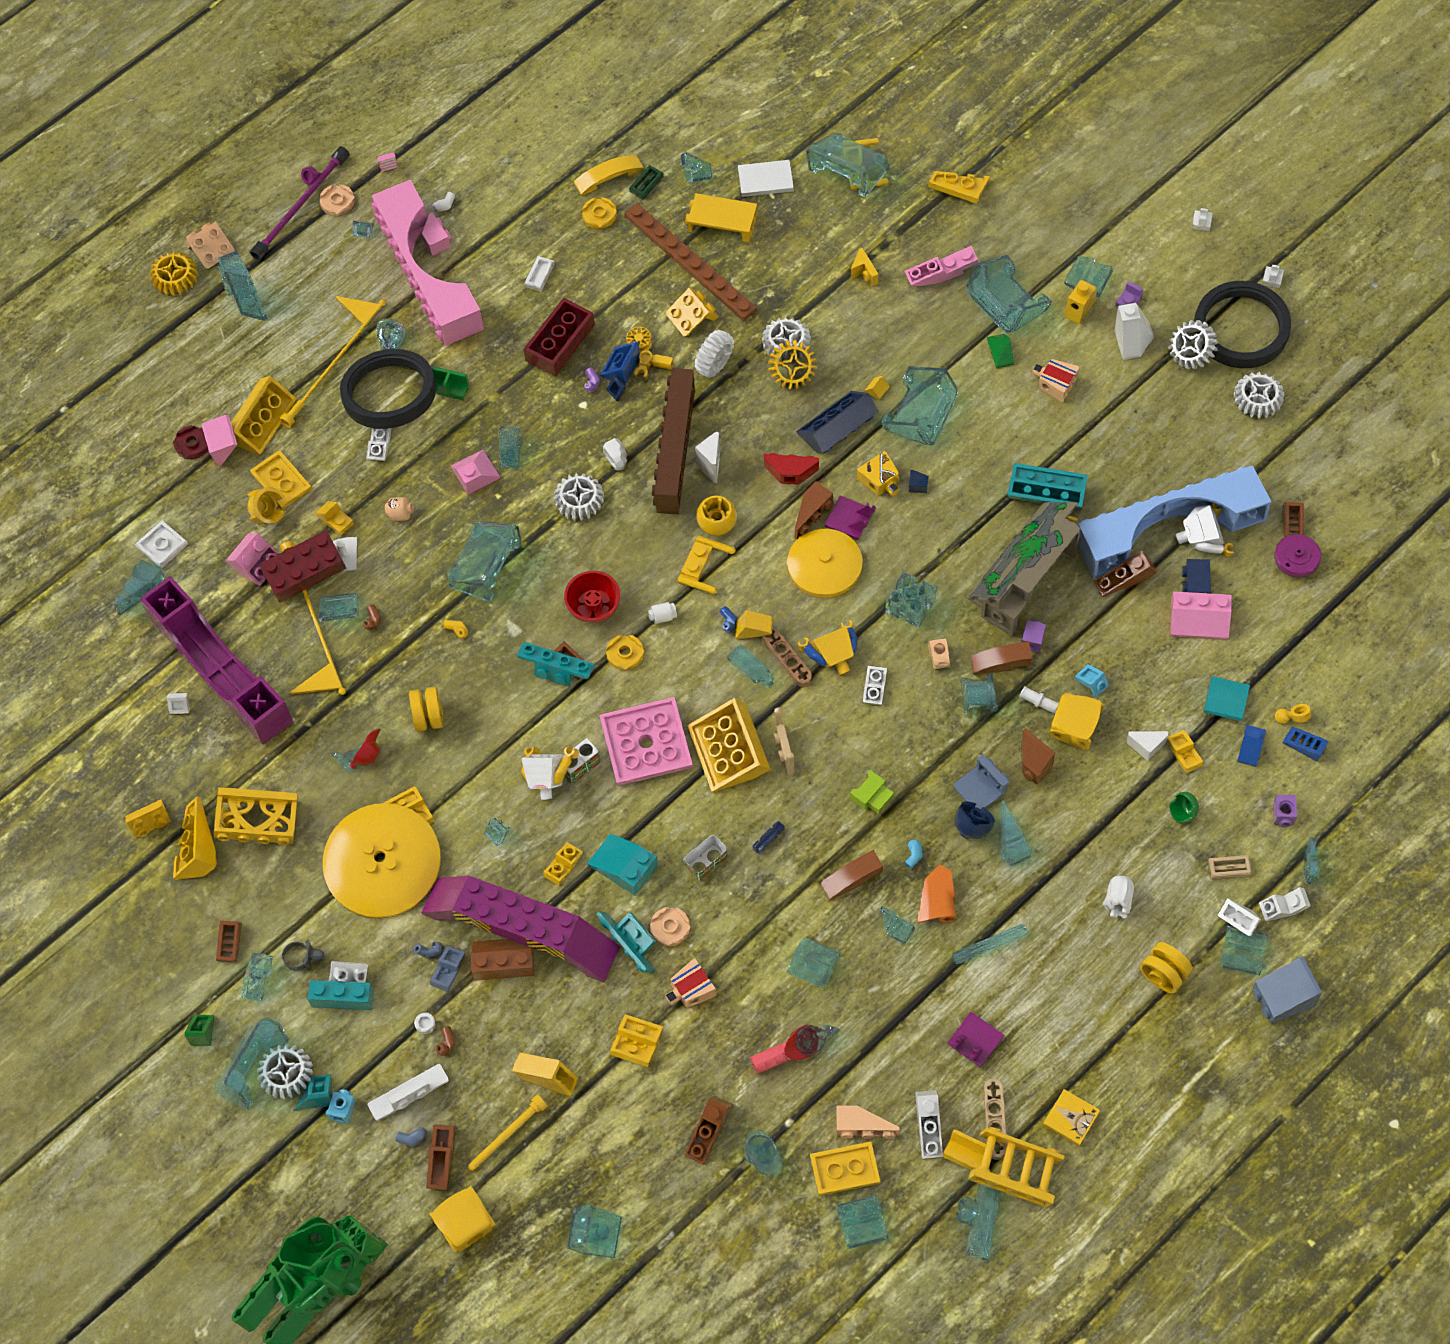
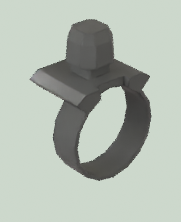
[282,940,324,971]

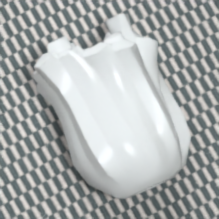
[1102,875,1134,919]

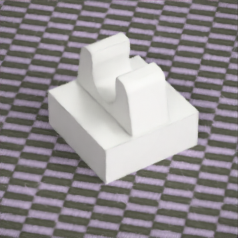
[1192,208,1212,231]
[1262,264,1284,288]
[167,693,190,714]

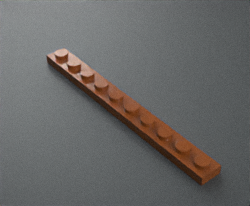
[624,203,757,322]

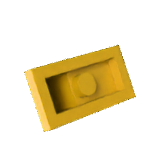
[851,248,878,287]
[315,501,354,536]

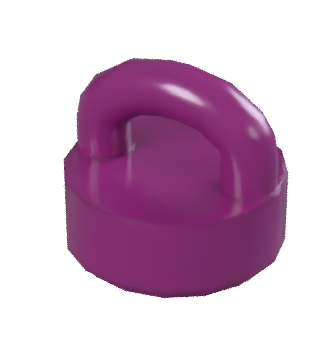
[301,166,321,184]

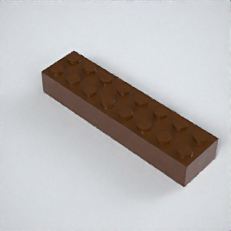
[652,368,695,515]

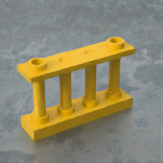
[968,1127,1065,1208]

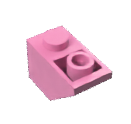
[422,212,451,256]

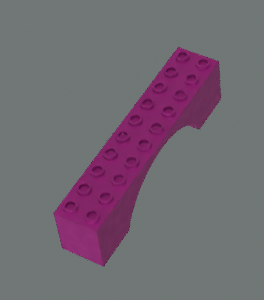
[140,576,293,745]

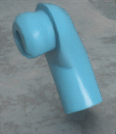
[904,840,923,869]

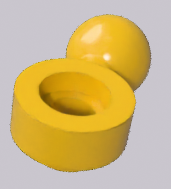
[1275,704,1312,724]

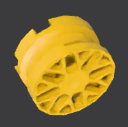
[626,327,652,352]

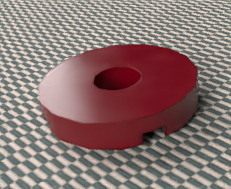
[173,425,208,460]

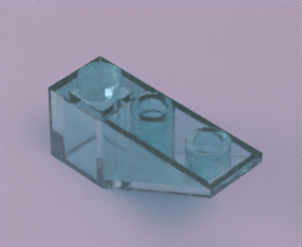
[114,560,164,615]

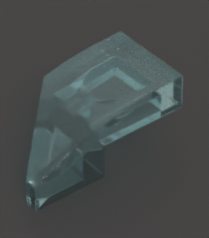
[880,906,915,944]

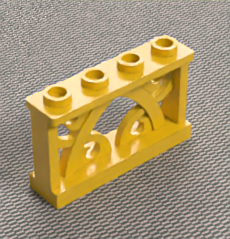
[214,787,298,845]

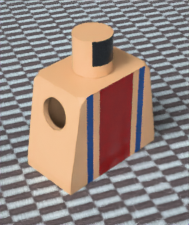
[1032,359,1079,403]
[665,958,716,1008]

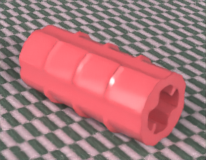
[750,1041,791,1074]

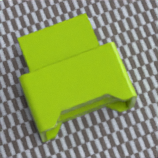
[850,769,894,814]

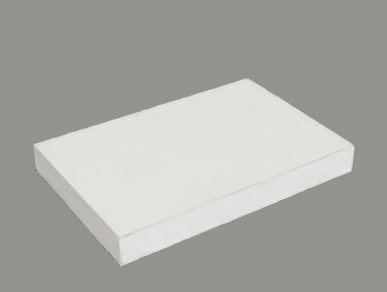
[738,160,794,197]

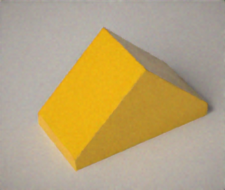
[735,610,773,640]

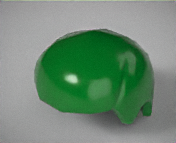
[1169,791,1199,823]

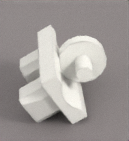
[328,961,368,983]

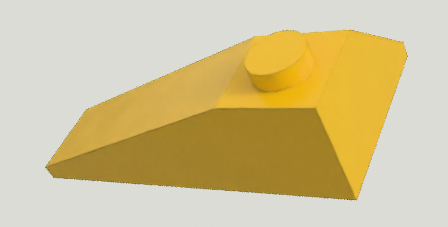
[173,796,217,880]

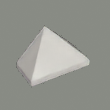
[1218,898,1261,937]

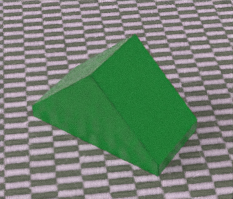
[184,1015,214,1046]

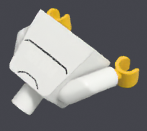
[1176,503,1234,557]

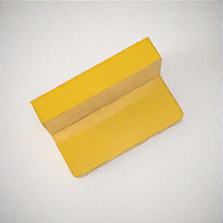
[942,1129,986,1171]

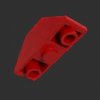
[764,453,819,485]

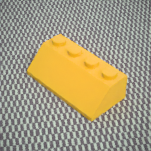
[231,376,297,455]

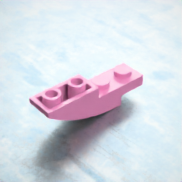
[905,246,979,287]

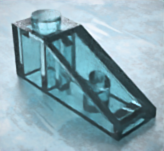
[999,801,1032,867]

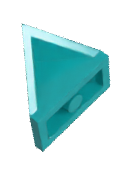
[293,1074,333,1111]

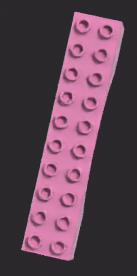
[371,180,484,346]

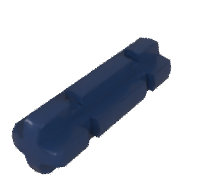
[752,821,785,854]

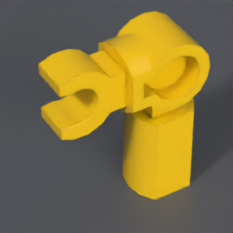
[634,350,674,380]

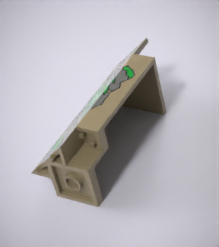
[966,502,1081,637]

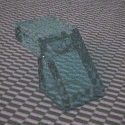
[241,952,273,1001]

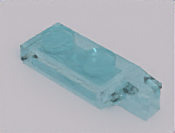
[727,644,774,688]

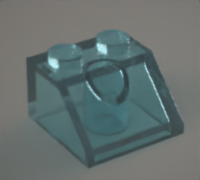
[567,1205,622,1258]

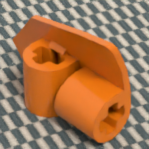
[918,865,957,923]

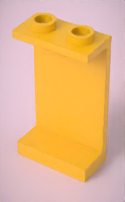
[685,193,758,243]

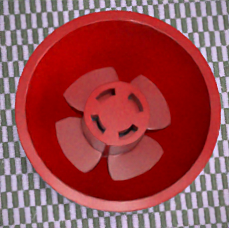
[564,571,620,624]

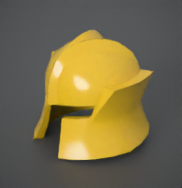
[247,487,286,524]

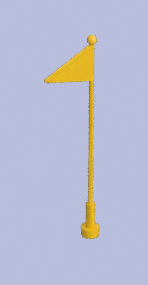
[279,296,386,428]
[280,541,346,695]

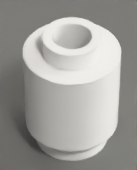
[648,602,677,624]

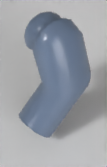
[413,942,443,958]
[396,1127,427,1147]

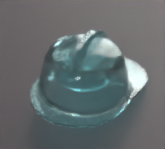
[744,1130,782,1176]

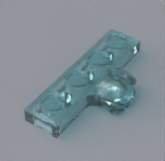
[956,1184,1001,1260]

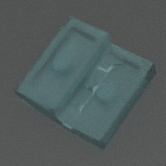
[1064,256,1113,297]
[1219,926,1268,976]

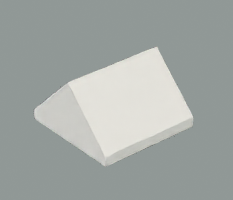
[695,432,720,483]

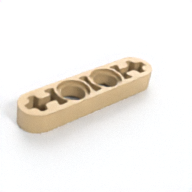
[984,1079,1007,1160]

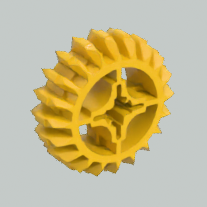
[150,251,198,296]
[768,340,817,389]

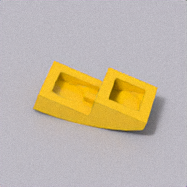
[1167,730,1203,774]

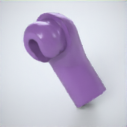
[584,367,600,392]

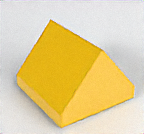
[865,376,890,400]

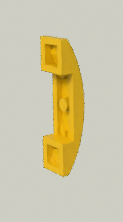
[574,155,644,196]

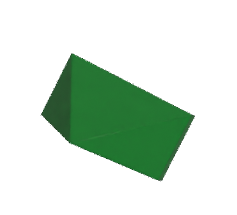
[987,333,1014,369]

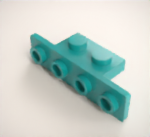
[517,642,594,687]
[596,911,657,973]

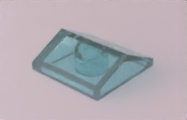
[319,593,359,622]
[787,937,841,988]

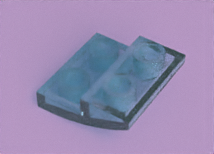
[836,1195,888,1249]

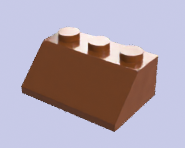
[471,939,535,981]

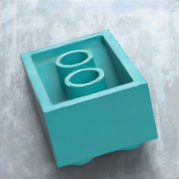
[587,833,658,896]

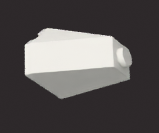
[1114,303,1154,360]

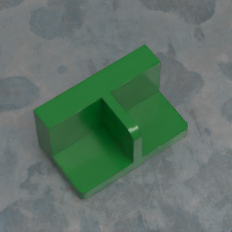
[432,367,470,401]

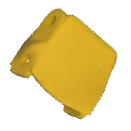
[1049,693,1104,751]
[429,1186,496,1253]

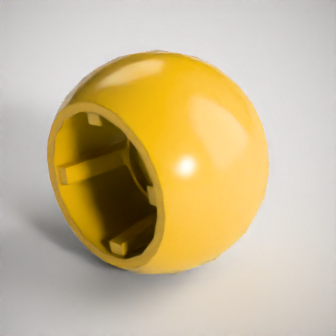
[696,495,737,536]

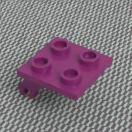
[824,495,876,540]
[947,1012,1004,1068]

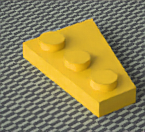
[928,171,990,204]

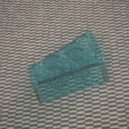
[217,250,268,321]

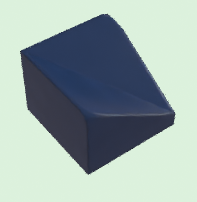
[909,470,929,493]

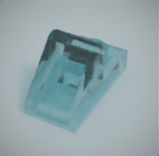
[681,151,713,182]

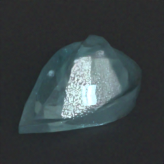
[376,319,406,350]

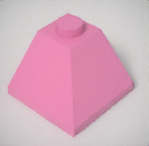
[451,450,500,494]

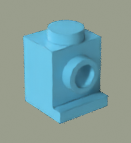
[326,1090,356,1124]

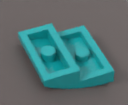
[1203,676,1250,721]

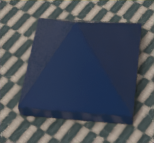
[606,375,627,401]

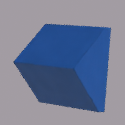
[600,341,640,386]

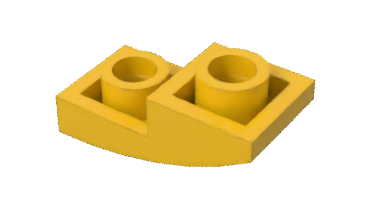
[543,842,583,886]

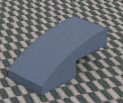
[430,945,465,992]

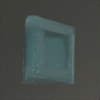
[353,220,374,238]

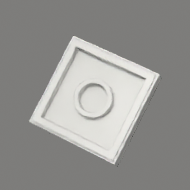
[135,520,188,569]

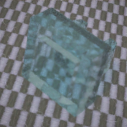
[484,818,511,846]

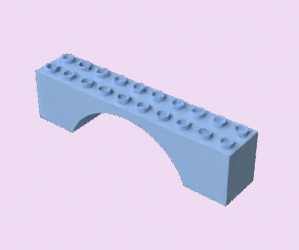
[1078,465,1271,579]

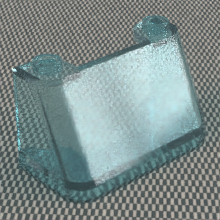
[806,133,889,197]
[966,255,1052,333]
[881,366,958,445]
[447,521,522,602]
[215,1018,289,1110]

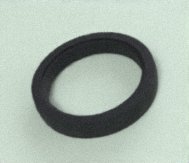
[1194,281,1291,368]
[340,349,436,429]

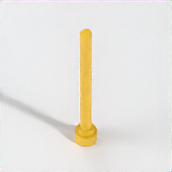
[468,1095,548,1171]

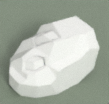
[603,438,627,470]

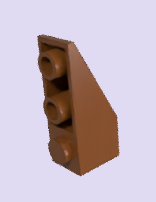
[795,481,834,539]
[1094,551,1158,597]
[685,1096,733,1164]

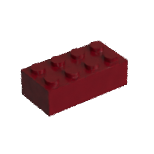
[523,298,595,376]
[259,530,347,603]

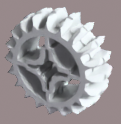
[762,316,811,362]
[1168,320,1218,369]
[695,330,734,378]
[1234,371,1284,419]
[554,473,604,521]
[257,1044,313,1099]

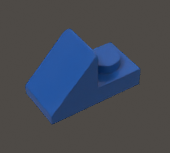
[1237,725,1266,767]

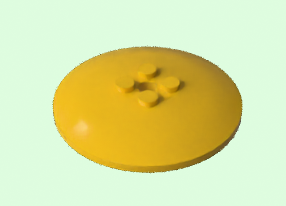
[323,803,441,918]

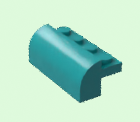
[1007,463,1088,510]

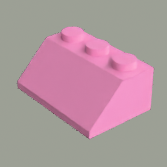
[1170,591,1231,639]

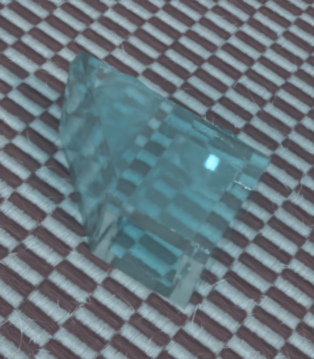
[499,426,520,467]

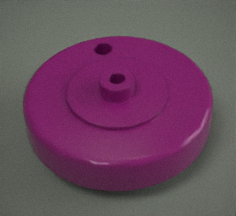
[1274,534,1321,578]

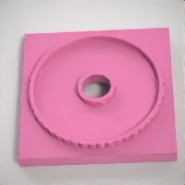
[599,697,693,786]

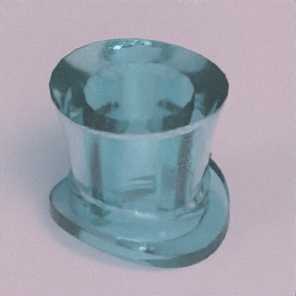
[960,674,998,713]

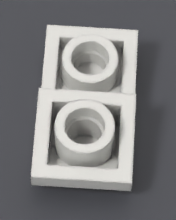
[366,428,392,461]
[863,666,887,705]

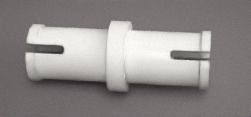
[1019,686,1059,714]

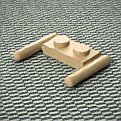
[774,707,795,776]

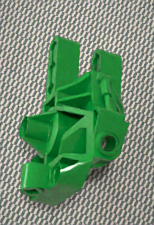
[232,1215,388,1344]

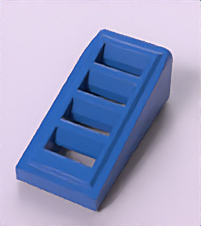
[1282,726,1329,762]

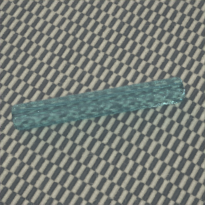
[952,924,1027,964]

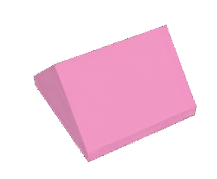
[202,415,237,466]

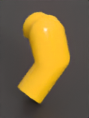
[444,620,468,639]

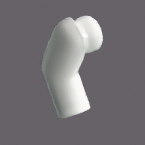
[432,192,455,212]

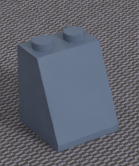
[1252,957,1322,1024]

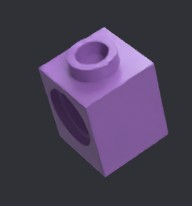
[1022,620,1046,653]
[1273,795,1297,827]

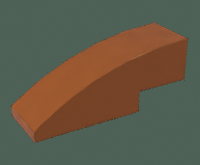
[971,641,1032,675]
[821,850,883,900]
[426,1124,456,1190]

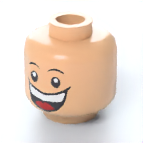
[385,497,414,521]

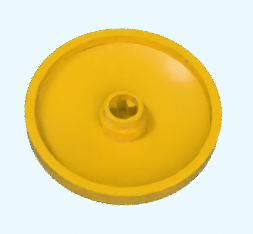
[787,529,863,598]

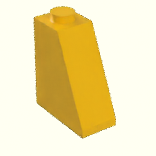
[512,1052,578,1097]

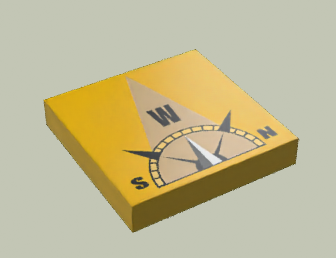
[1043,1089,1100,1147]

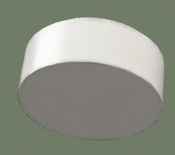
[414,1013,436,1034]

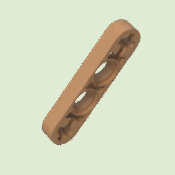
[762,627,812,687]

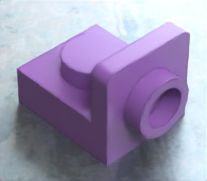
[1115,282,1143,308]

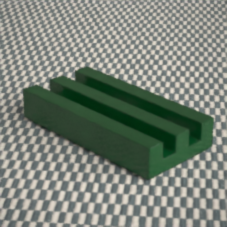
[629,165,664,200]

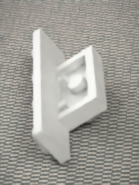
[367,1064,449,1121]

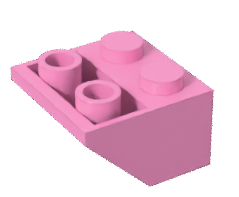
[226,533,279,586]

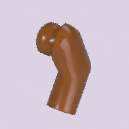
[363,604,381,631]
[436,1026,455,1056]

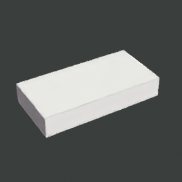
[524,256,555,292]

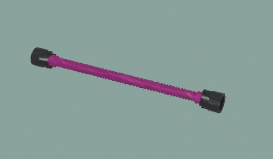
[249,146,350,261]

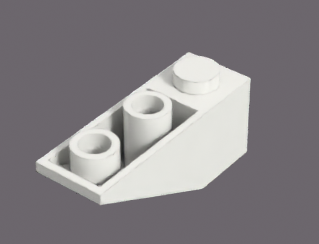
[915,1090,943,1159]

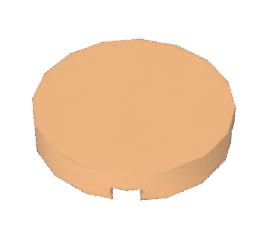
[320,184,355,216]
[650,907,690,947]

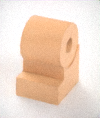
[928,639,950,669]

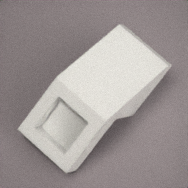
[1259,887,1310,921]

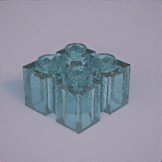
[885,572,937,628]

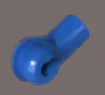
[720,606,737,633]

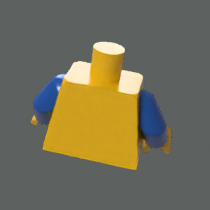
[798,621,858,675]

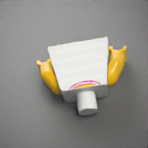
[521,746,579,800]

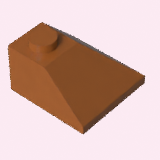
[1021,728,1055,784]

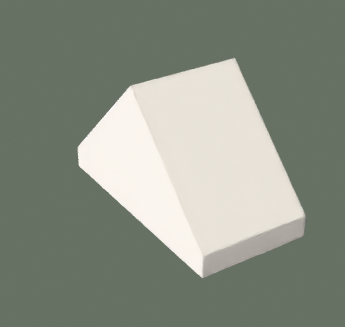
[1127,731,1168,761]

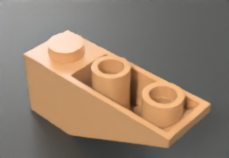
[837,1106,900,1139]

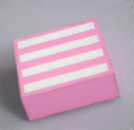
[377,152,398,172]

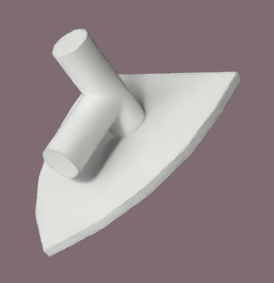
[333,537,357,571]

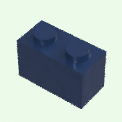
[1182,559,1211,594]

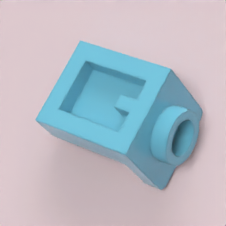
[1075,664,1109,697]

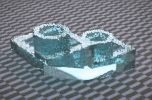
[1304,837,1321,884]

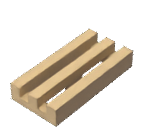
[1208,855,1252,879]

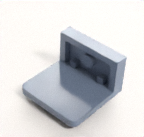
[954,754,1009,810]

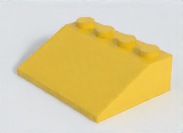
[687,698,771,793]

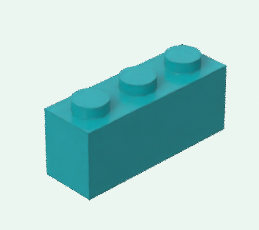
[307,980,374,1010]

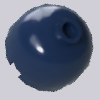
[954,801,995,839]

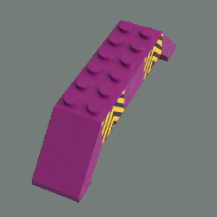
[421,875,620,983]

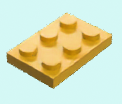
[250,450,312,510]
[810,1142,880,1196]

